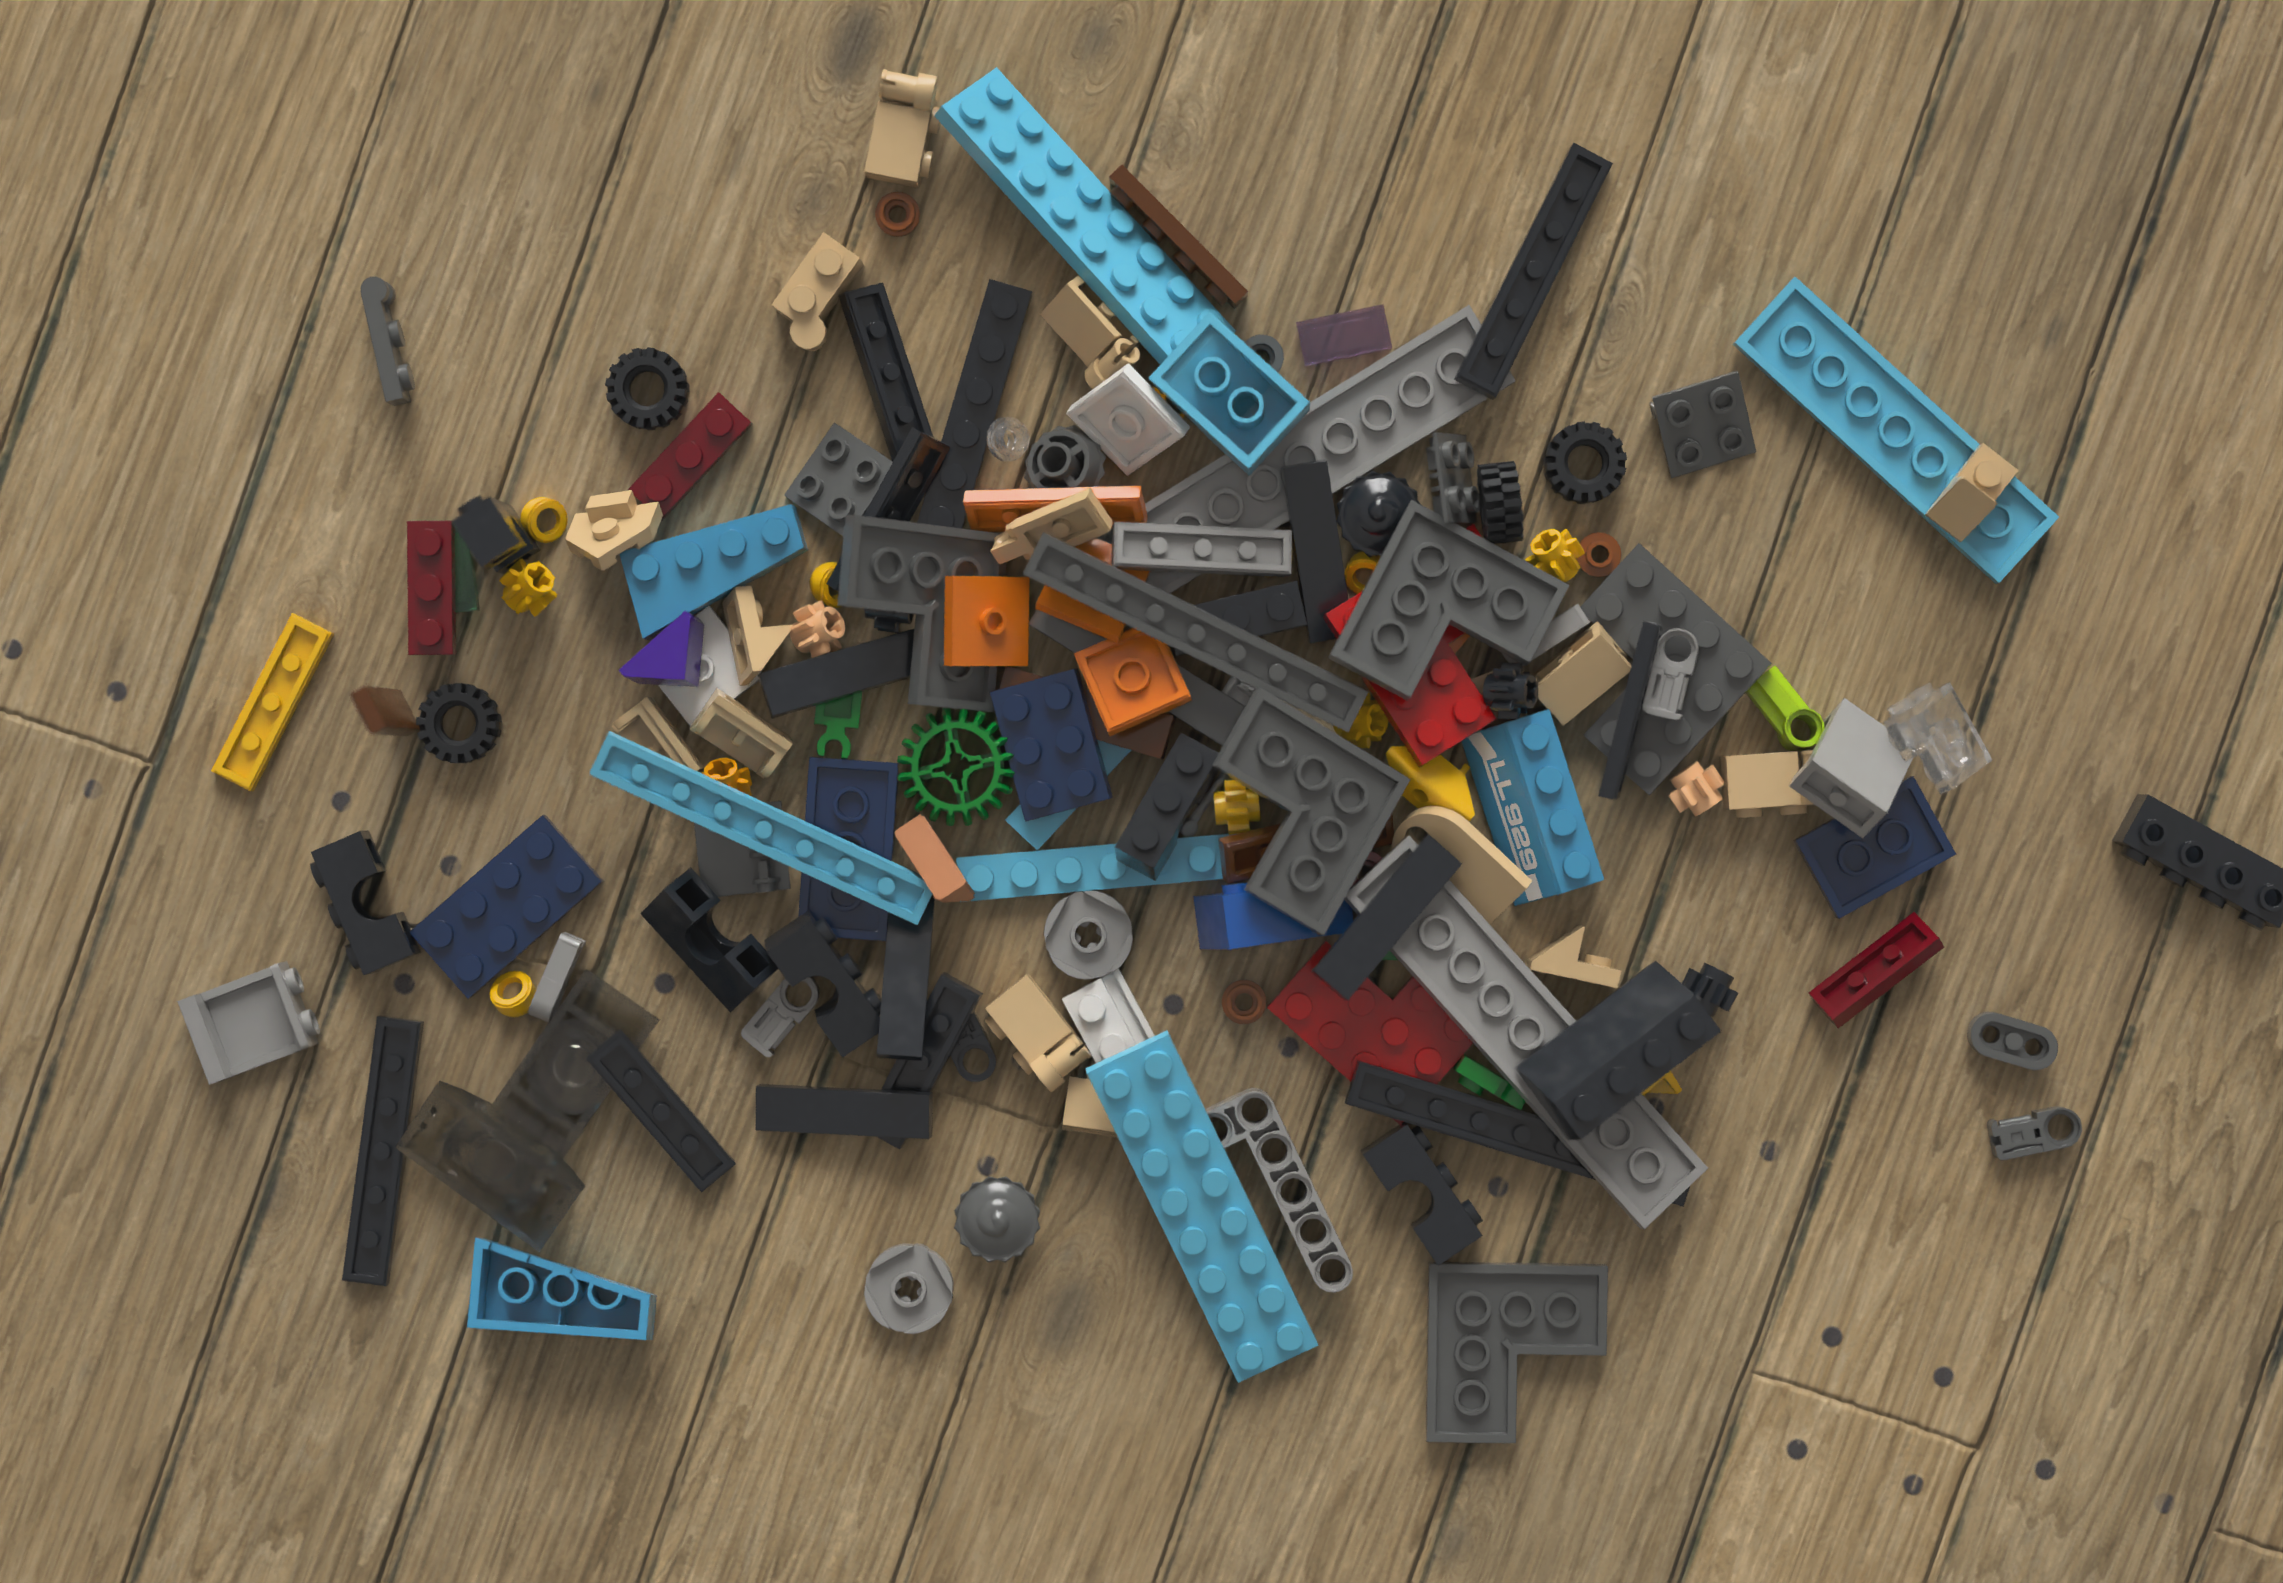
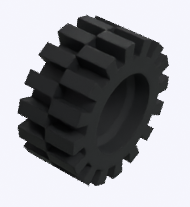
[605,347,690,431]
[1543,421,1627,504]
[1477,461,1524,544]
[416,683,502,763]

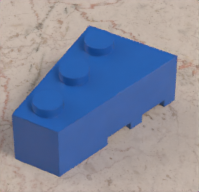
[1193,882,1354,949]

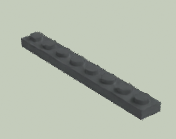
[1023,532,1368,732]

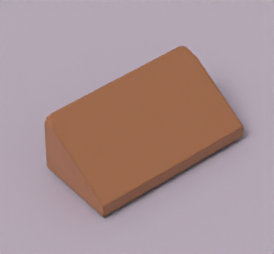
[895,815,975,902]

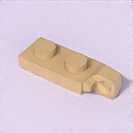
[990,488,1113,565]

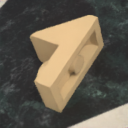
[1925,443,2019,542]
[722,585,793,686]
[1526,925,1621,988]

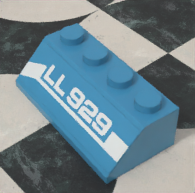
[1461,709,1604,906]

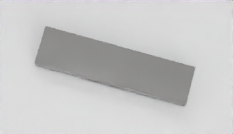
[1112,522,1292,577]

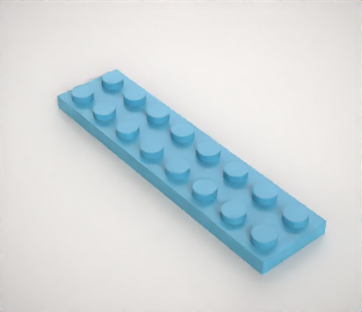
[934,67,1236,365]
[1733,277,2059,584]
[1086,1030,1318,1383]

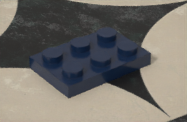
[990,668,1113,822]
[1793,776,1956,919]

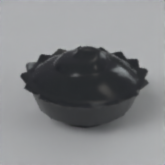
[1336,471,1420,557]

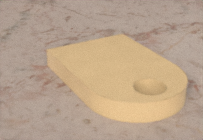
[1392,806,1532,924]

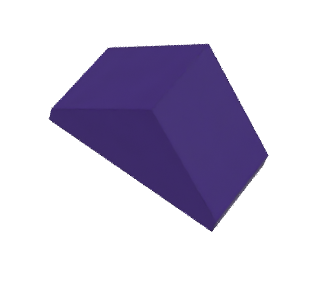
[619,611,704,687]

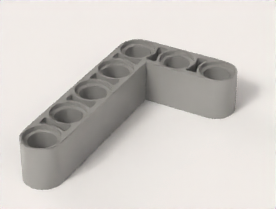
[1206,1088,1353,1293]

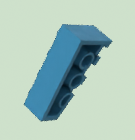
[619,504,808,641]
[467,1237,657,1340]

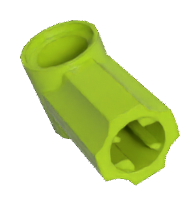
[1746,665,1825,752]

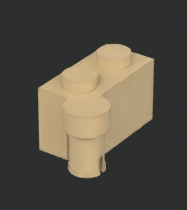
[864,69,941,189]
[771,232,864,351]
[1040,275,1141,389]
[1720,750,1813,818]
[985,973,1092,1092]

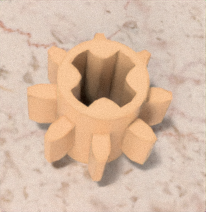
[790,601,845,658]
[1668,761,1724,817]

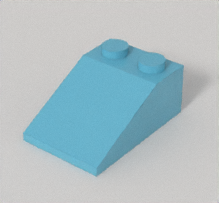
[1149,311,1310,476]

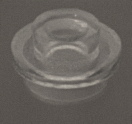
[987,417,1030,462]

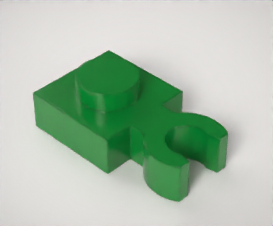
[814,692,862,760]
[1453,1054,1526,1110]

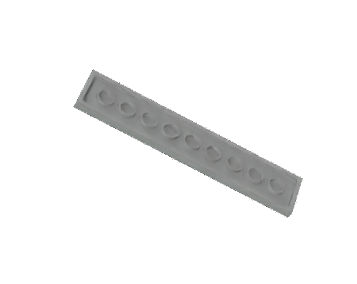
[1097,305,1516,594]
[1344,835,1708,1229]

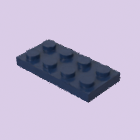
[798,757,899,941]
[409,815,603,999]

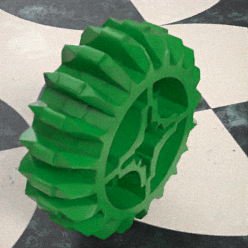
[897,708,1015,826]

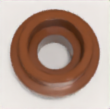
[875,192,920,237]
[1576,532,1621,577]
[1222,980,1266,1024]

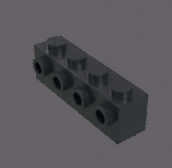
[2112,794,2283,931]

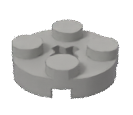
[1044,890,1133,980]
[864,1243,954,1334]

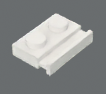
[1062,968,1155,1063]

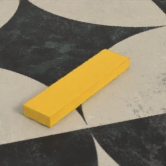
[211,613,334,791]

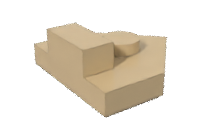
[565,490,663,571]

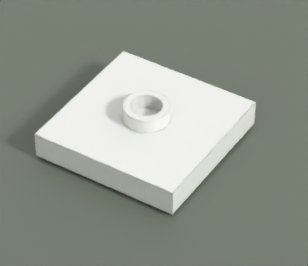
[1066,363,1190,476]
[658,606,762,726]

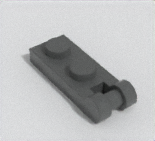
[360,276,415,406]

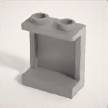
[1789,698,1917,838]
[177,961,320,1085]

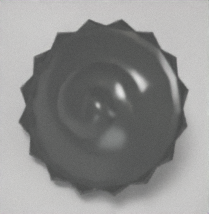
[1024,425,1106,489]
[954,1176,1040,1263]

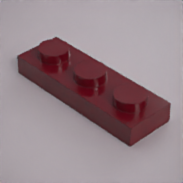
[628,392,753,521]
[407,520,456,655]
[1808,912,1944,1029]

